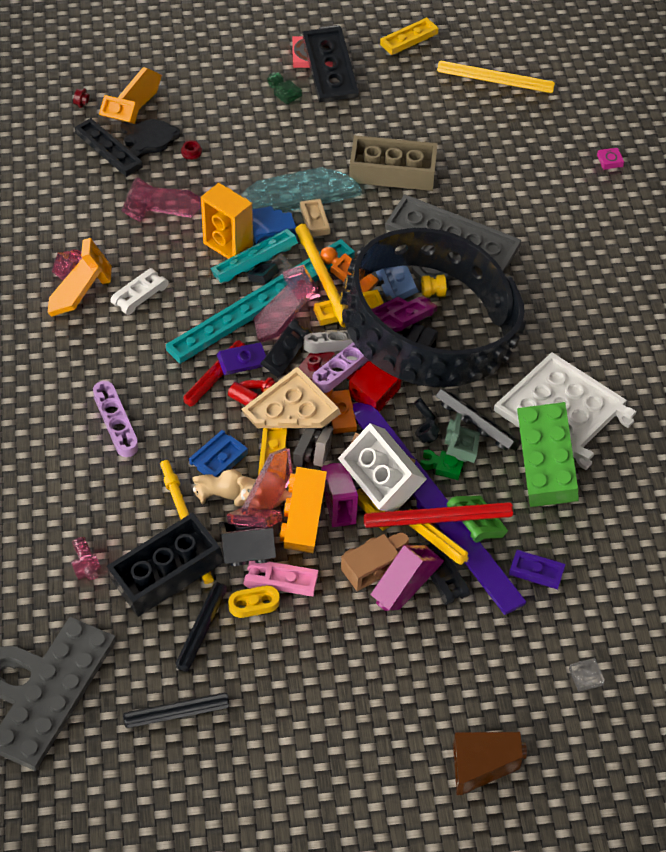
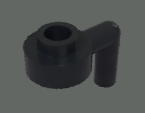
[414,398,440,443]

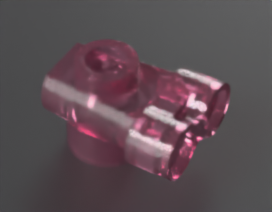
[71,537,101,581]

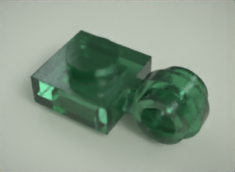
[267,72,302,105]

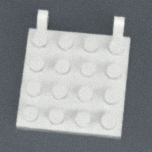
[494,352,636,470]

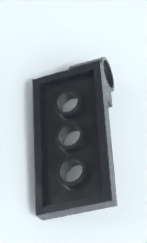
[302,25,359,103]

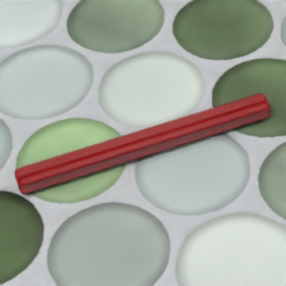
[364,502,513,528]

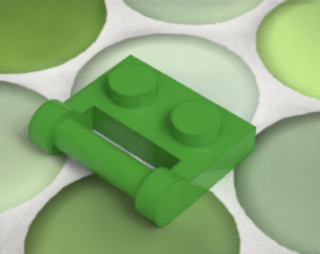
[447,496,508,543]

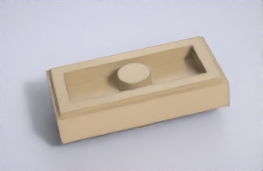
[300,199,330,237]

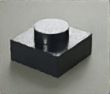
[247,262,279,284]

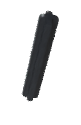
[176,582,226,672]
[123,692,229,728]

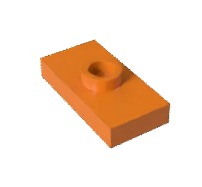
[329,390,357,434]

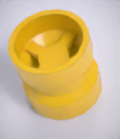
[421,274,446,298]

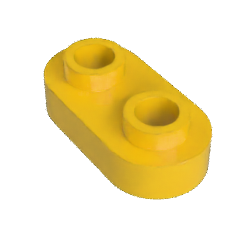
[228,585,279,618]

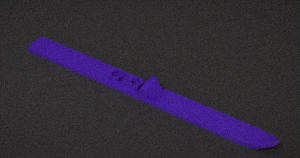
[352,402,526,615]

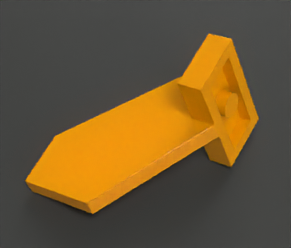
[99,67,162,124]
[48,238,112,317]

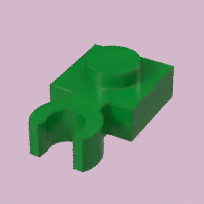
[420,450,464,480]

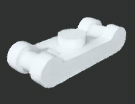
[111,268,169,315]

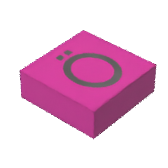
[597,148,624,170]

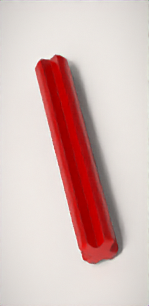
[183,340,245,407]

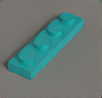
[210,229,298,283]

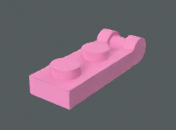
[243,560,318,597]

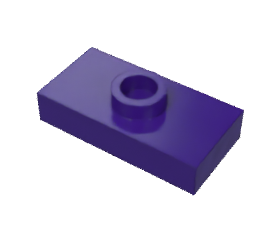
[217,342,266,375]
[509,550,565,590]

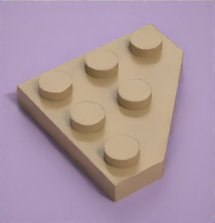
[242,367,341,428]

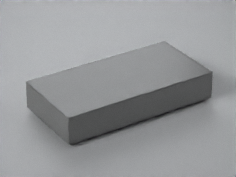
[313,427,333,467]

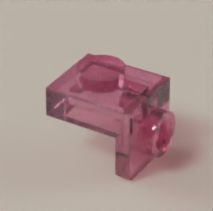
[52,249,82,281]

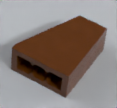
[453,732,527,795]

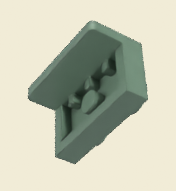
[444,413,480,463]

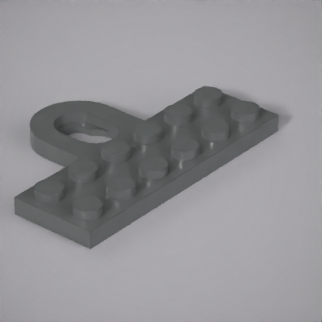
[385,194,521,282]
[0,617,116,771]

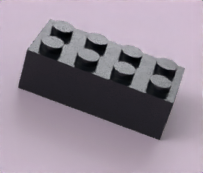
[106,512,224,617]

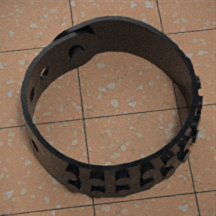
[340,228,526,388]

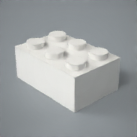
[338,423,427,512]

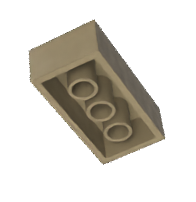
[349,135,438,191]

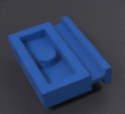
[189,430,248,477]

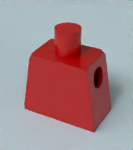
[347,361,402,411]

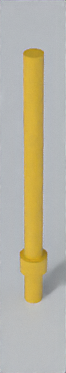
[160,460,214,584]

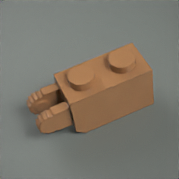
[341,533,409,591]

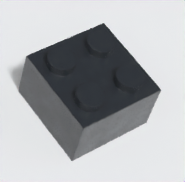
[219,517,276,566]

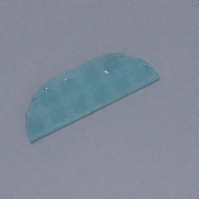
[241,167,361,213]

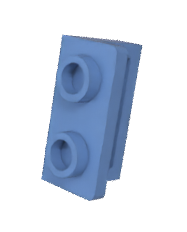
[375,266,419,299]

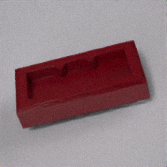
[298,352,335,381]

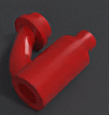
[228,377,276,406]

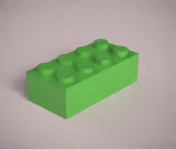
[517,402,579,507]

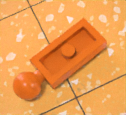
[320,247,379,292]

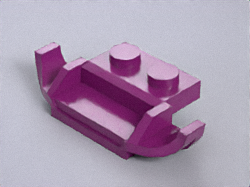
[371,296,437,332]

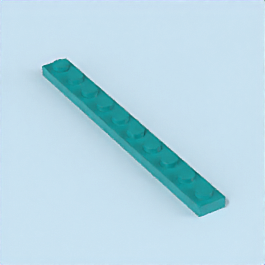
[166,239,355,364]

